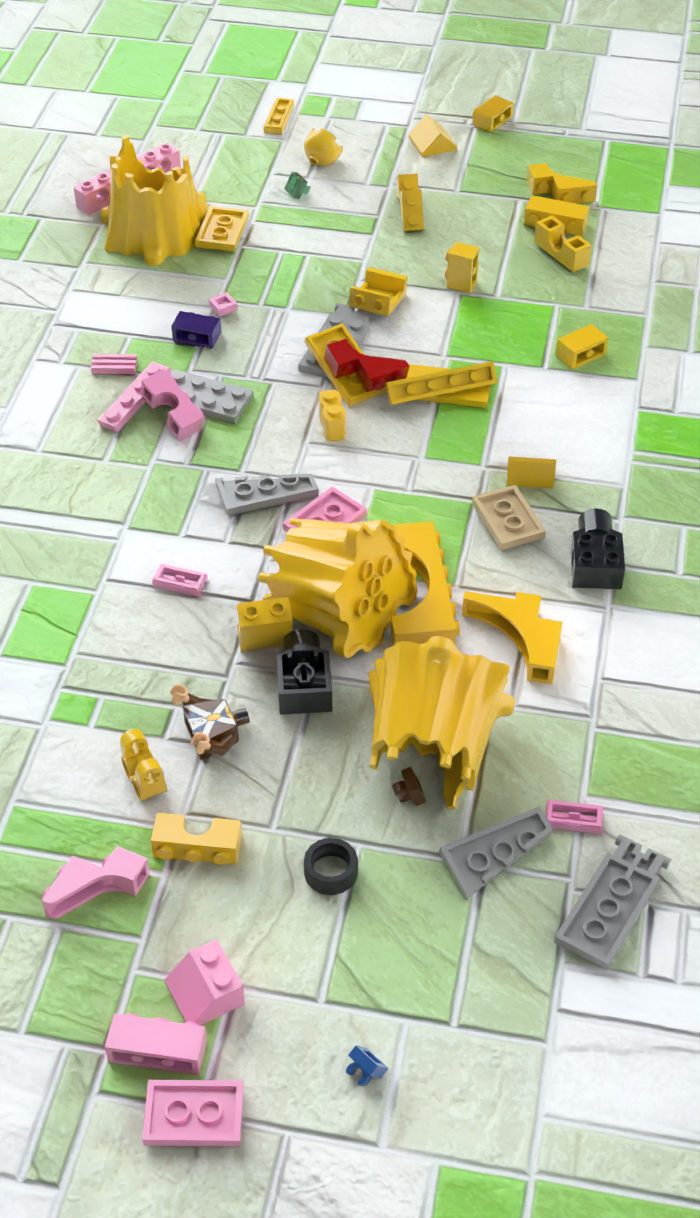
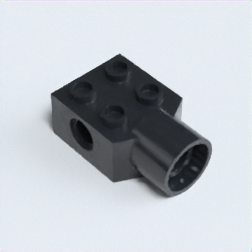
[570,508,625,589]
[276,629,333,715]

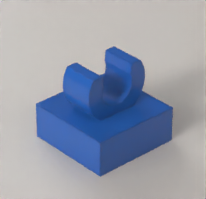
[346,1045,389,1086]

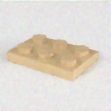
[472,485,546,551]

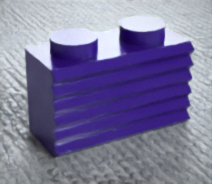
[171,311,222,349]

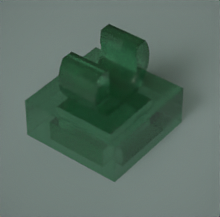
[284,171,311,199]

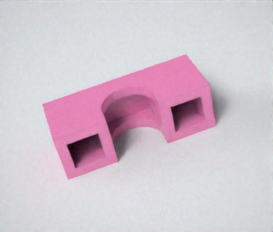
[140,369,204,441]

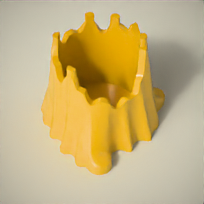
[100,135,209,266]
[258,518,418,658]
[368,636,515,810]

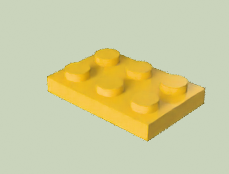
[195,206,249,252]

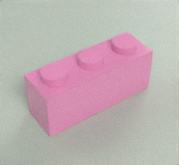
[105,1013,207,1075]

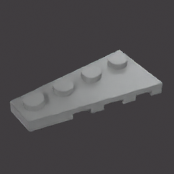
[439,806,553,900]

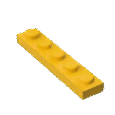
[385,361,498,405]

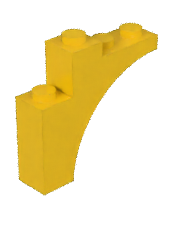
[462,591,563,684]

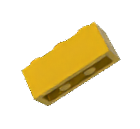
[524,195,590,236]

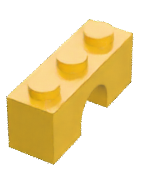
[534,215,591,272]
[150,813,242,865]

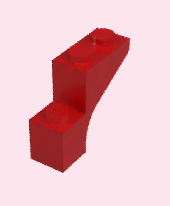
[324,339,410,392]

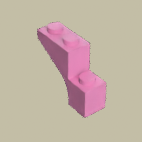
[42,846,150,919]

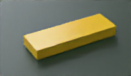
[263,98,294,135]

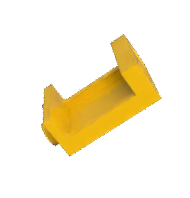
[349,267,408,316]
[237,597,293,652]

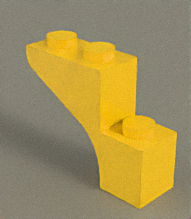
[527,163,597,204]
[396,173,424,231]

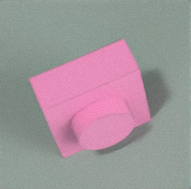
[209,292,238,317]

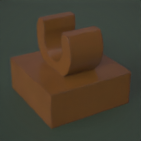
[392,767,427,806]

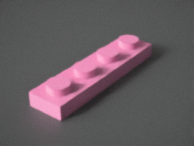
[98,361,171,433]

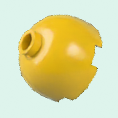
[304,128,343,166]

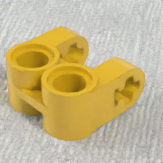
[120,729,167,801]

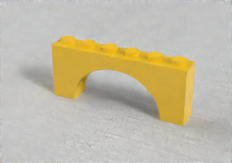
[391,521,460,646]

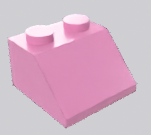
[164,939,245,1026]

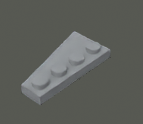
[215,474,319,516]

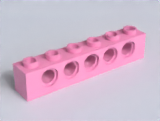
[74,143,181,215]

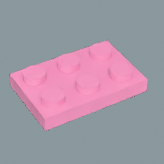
[283,486,367,532]
[142,1080,244,1147]

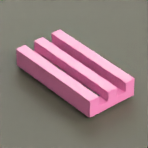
[91,354,137,374]
[152,564,208,597]
[546,800,603,834]

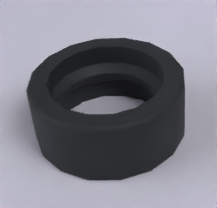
[303,838,358,895]

